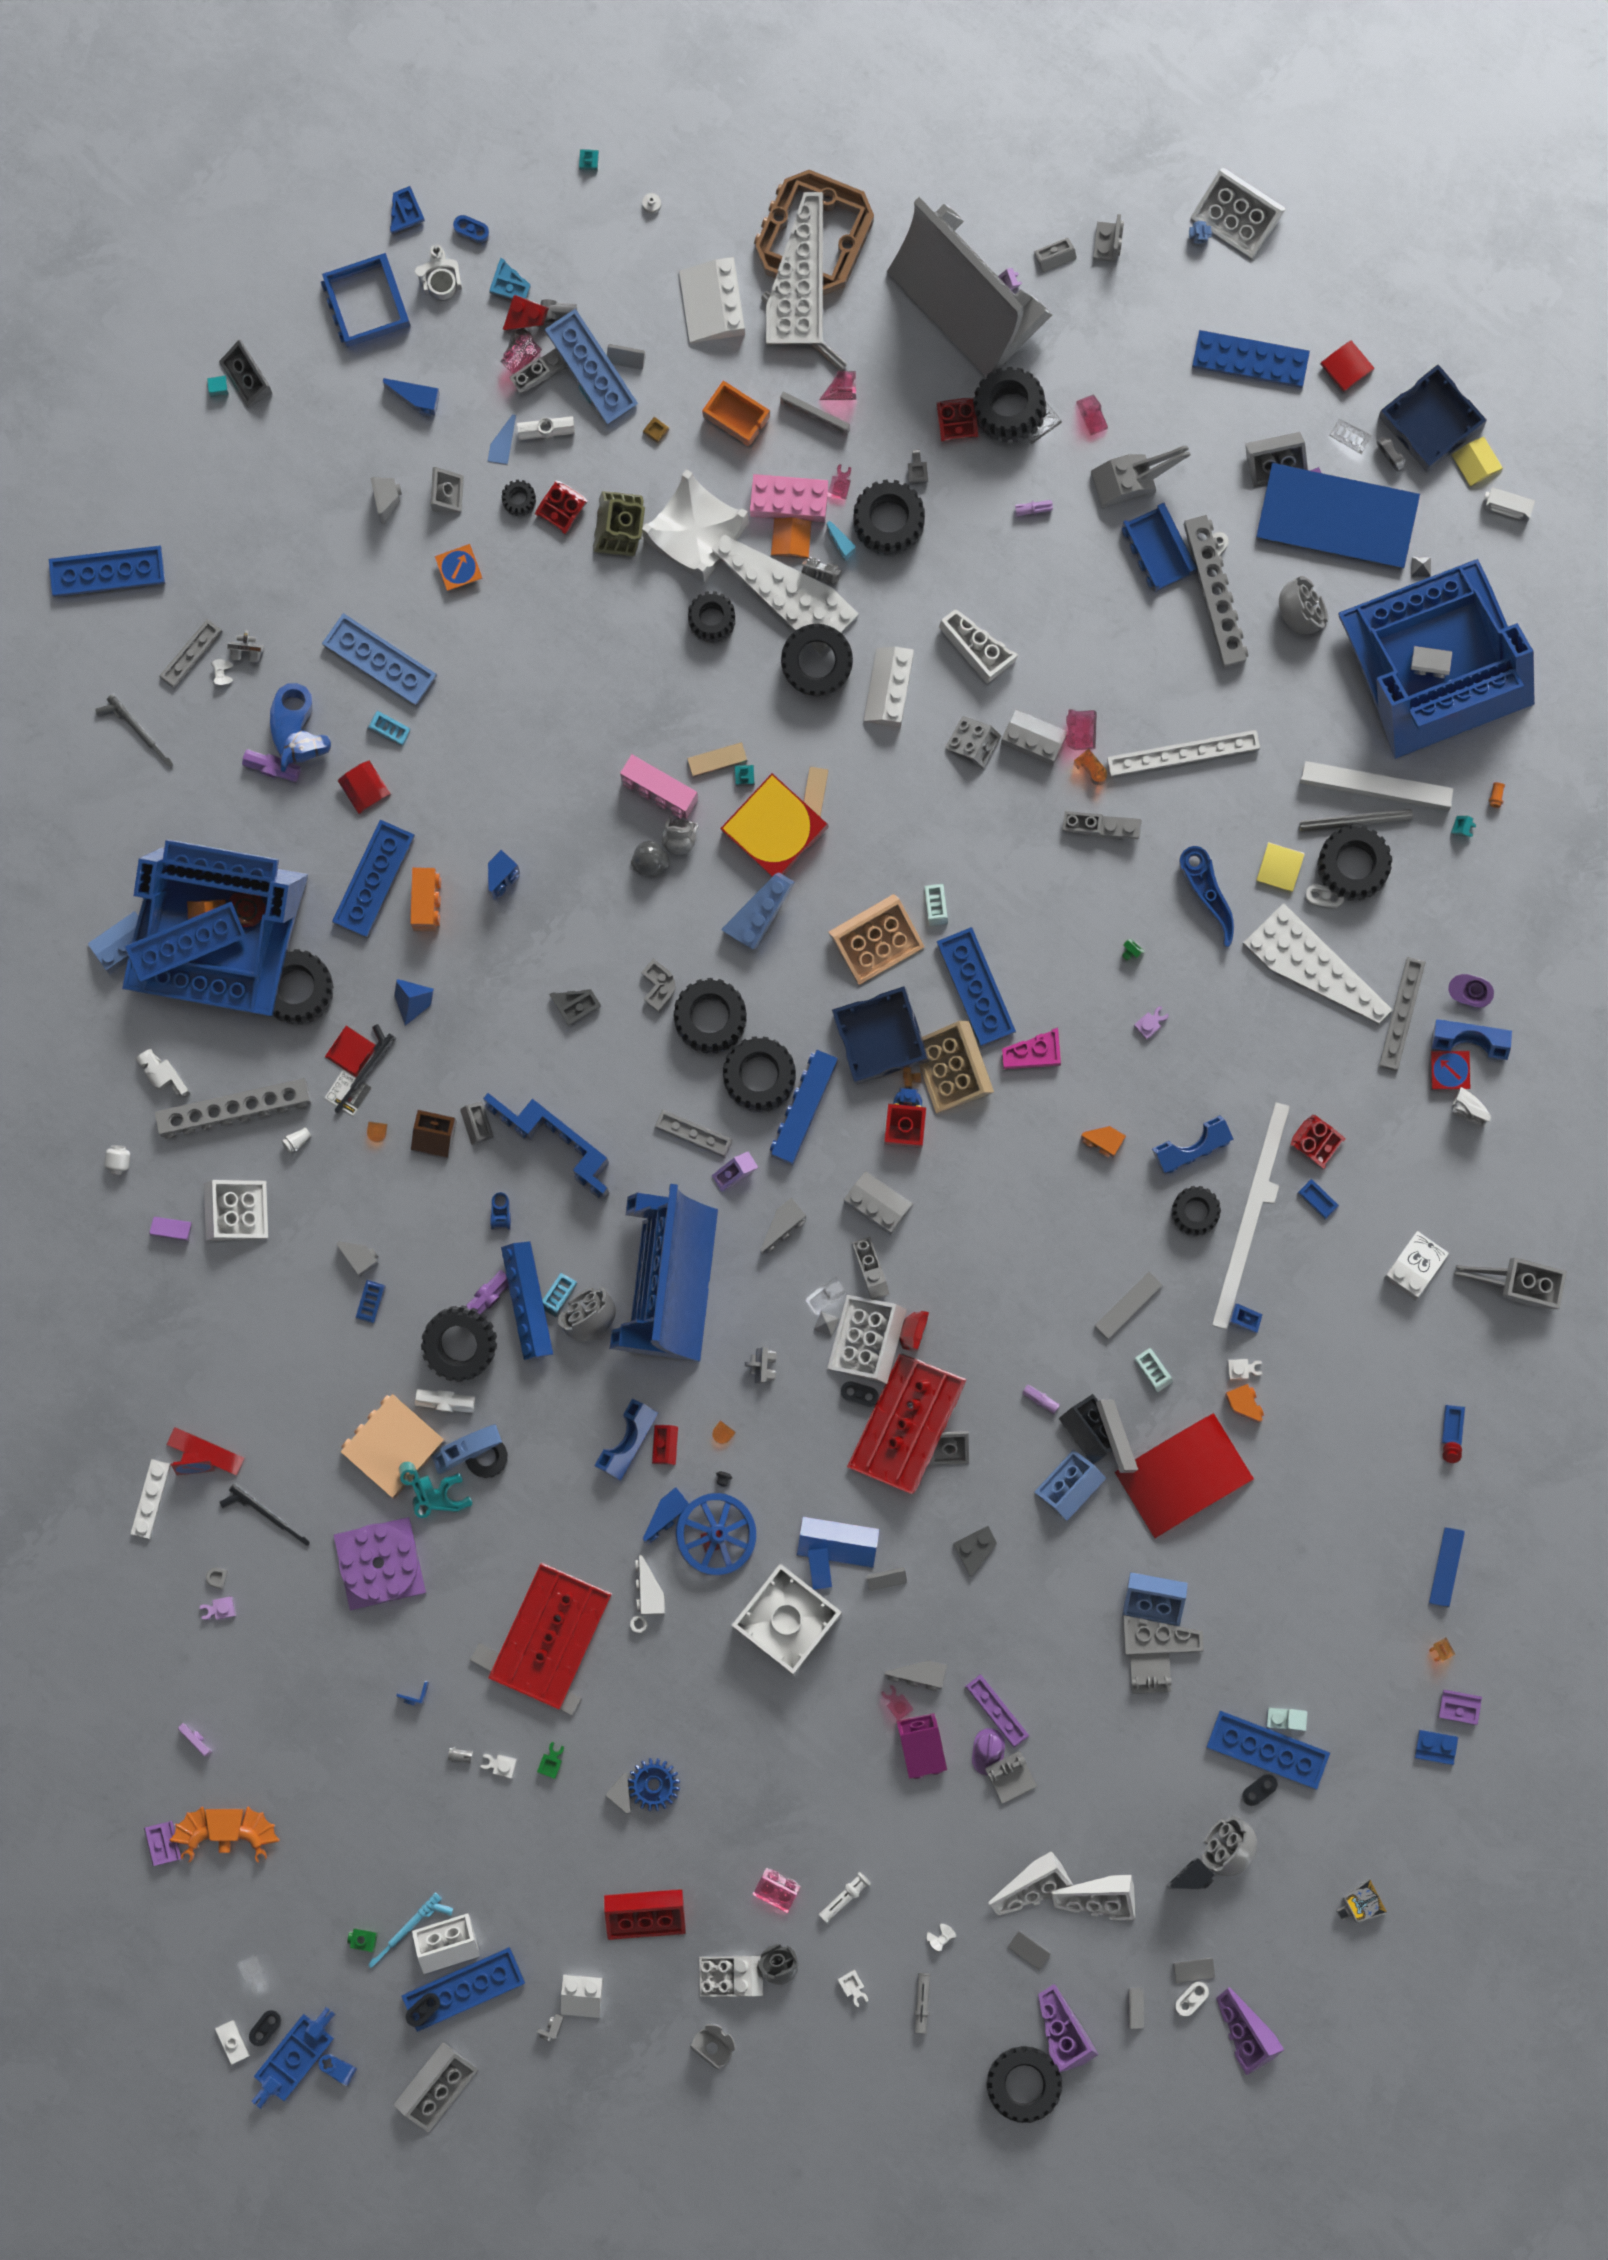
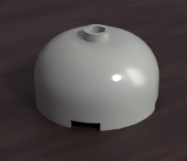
[1279,576,1328,634]
[558,1287,616,1341]
[1201,1816,1257,1876]

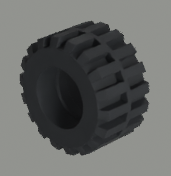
[688,591,735,643]
[1171,1186,1221,1236]

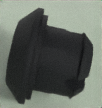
[716,1471,732,1487]

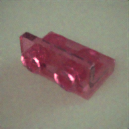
[500,334,542,374]
[753,1868,801,1913]

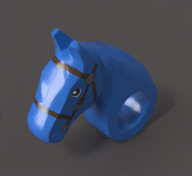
[270,683,331,772]

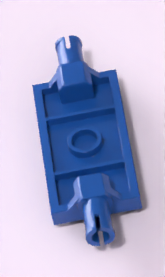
[251,2007,336,2109]

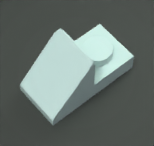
[1267,1708,1307,1731]

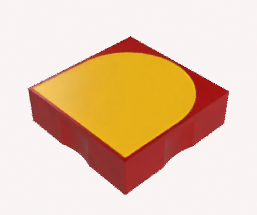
[720,773,829,877]

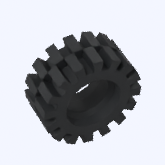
[501,479,536,516]

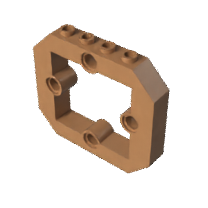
[754,169,874,296]

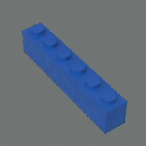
[770,1050,838,1166]
[501,1241,553,1360]

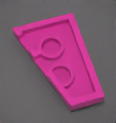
[1002,1027,1061,1069]

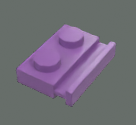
[1438,1690,1482,1725]
[144,1821,181,1866]

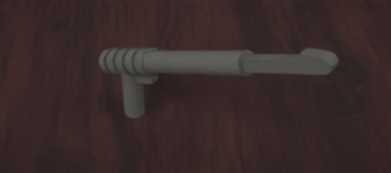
[95,694,173,767]

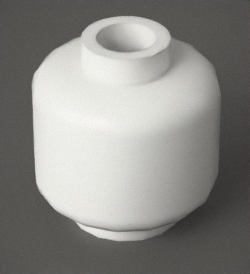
[104,1145,130,1174]

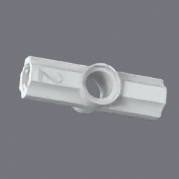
[517,416,575,440]
[415,1389,475,1413]

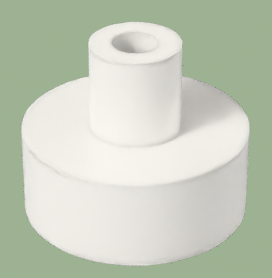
[642,193,661,214]

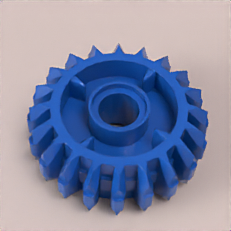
[628,1758,680,1811]

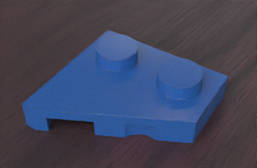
[390,186,425,234]

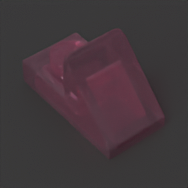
[1076,394,1108,436]

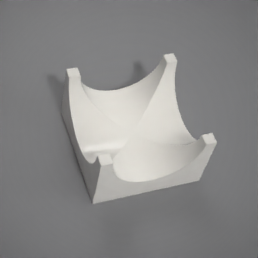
[642,469,749,583]
[732,1564,842,1676]

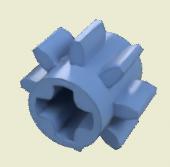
[1189,221,1212,244]

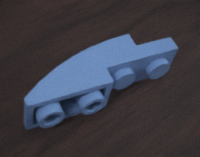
[432,1424,502,1474]

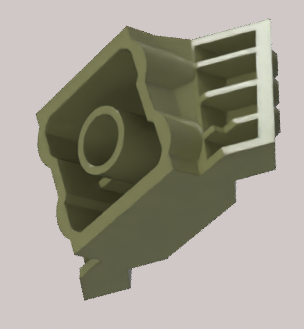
[593,491,645,556]

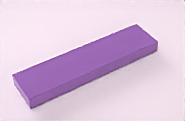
[965,1674,1029,1748]

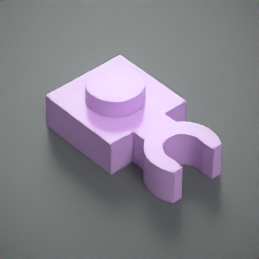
[1134,1006,1169,1040]
[200,1596,236,1620]

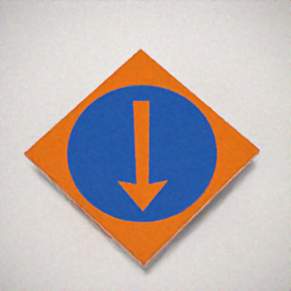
[435,544,483,591]

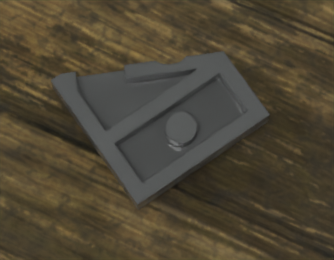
[549,989,601,1026]
[953,1526,997,1577]

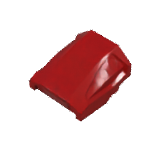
[936,398,979,442]
[534,481,588,534]
[337,760,391,814]
[1291,1114,1346,1169]
[899,1311,929,1351]

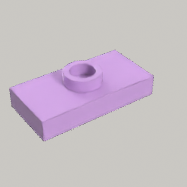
[178,1723,212,1756]

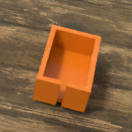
[702,380,770,447]
[411,867,442,932]

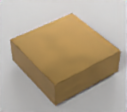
[643,417,669,444]

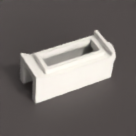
[1483,487,1535,523]

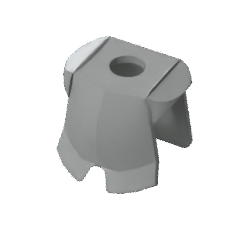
[690,2024,736,2070]

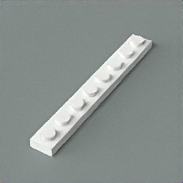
[1107,730,1260,777]

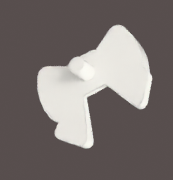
[211,659,234,686]
[927,1924,956,1952]

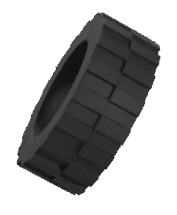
[465,1443,508,1478]

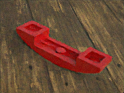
[166,1427,245,1476]

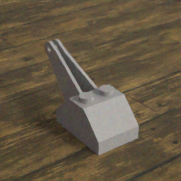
[1091,446,1191,508]
[1454,1257,1567,1309]

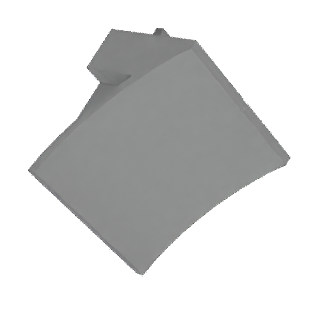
[886,197,1052,378]

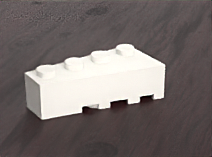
[938,609,1018,684]

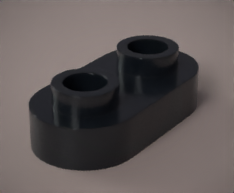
[841,1381,879,1407]
[1242,1774,1278,1806]
[405,1993,440,2027]
[249,2010,282,2046]

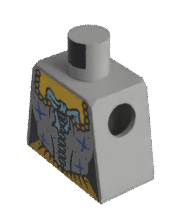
[1337,1879,1387,1923]

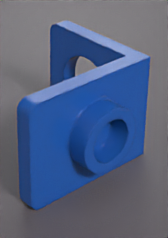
[396,1681,429,1706]

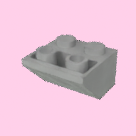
[1410,646,1452,678]

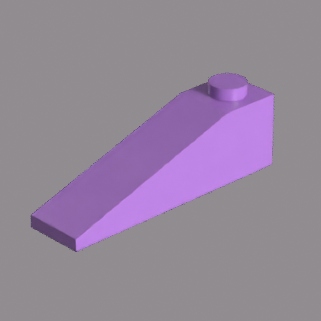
[1038,1984,1099,2072]
[1216,1987,1284,2075]

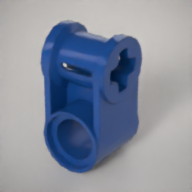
[491,1192,511,1230]
[319,2054,357,2086]

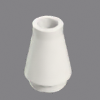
[282,1128,311,1153]

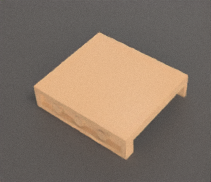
[341,1394,446,1499]

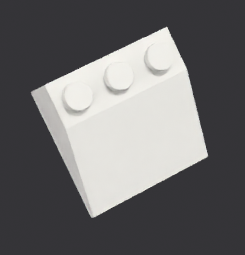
[204,1180,268,1241]

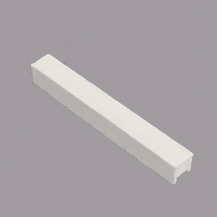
[1300,761,1454,811]

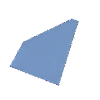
[488,414,516,464]

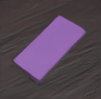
[149,1217,192,1241]

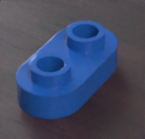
[453,215,489,243]

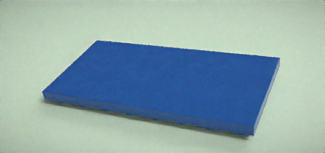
[1256,463,1420,568]

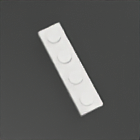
[131,1459,171,1539]

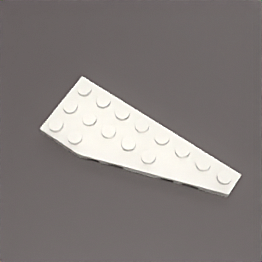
[766,192,823,344]
[711,535,859,655]
[1243,903,1392,1024]

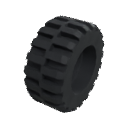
[973,367,1047,443]
[853,479,925,555]
[781,624,853,696]
[1317,825,1392,901]
[273,949,334,1025]
[673,978,747,1054]
[723,1036,796,1112]
[421,1305,497,1382]
[986,2046,1062,2123]

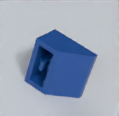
[488,850,520,899]

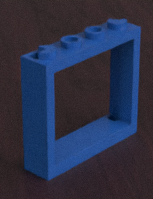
[321,253,411,348]

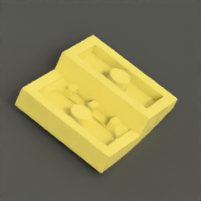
[1256,842,1305,892]

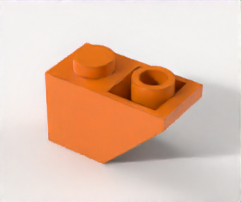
[1081,1126,1126,1158]
[1225,1384,1264,1423]

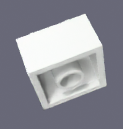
[561,1975,604,2018]

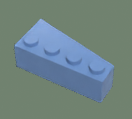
[721,873,795,949]

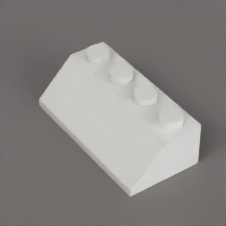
[864,647,914,728]

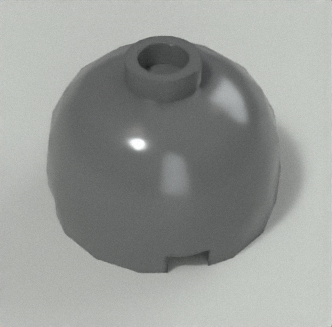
[758,1945,798,1985]

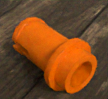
[1488,782,1505,808]

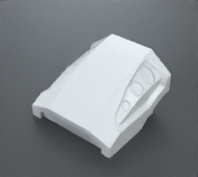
[1452,1087,1491,1127]

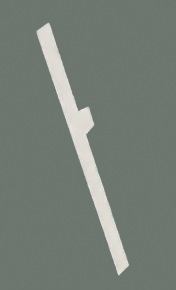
[1212,1102,1290,1329]

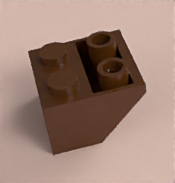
[411,1110,457,1158]

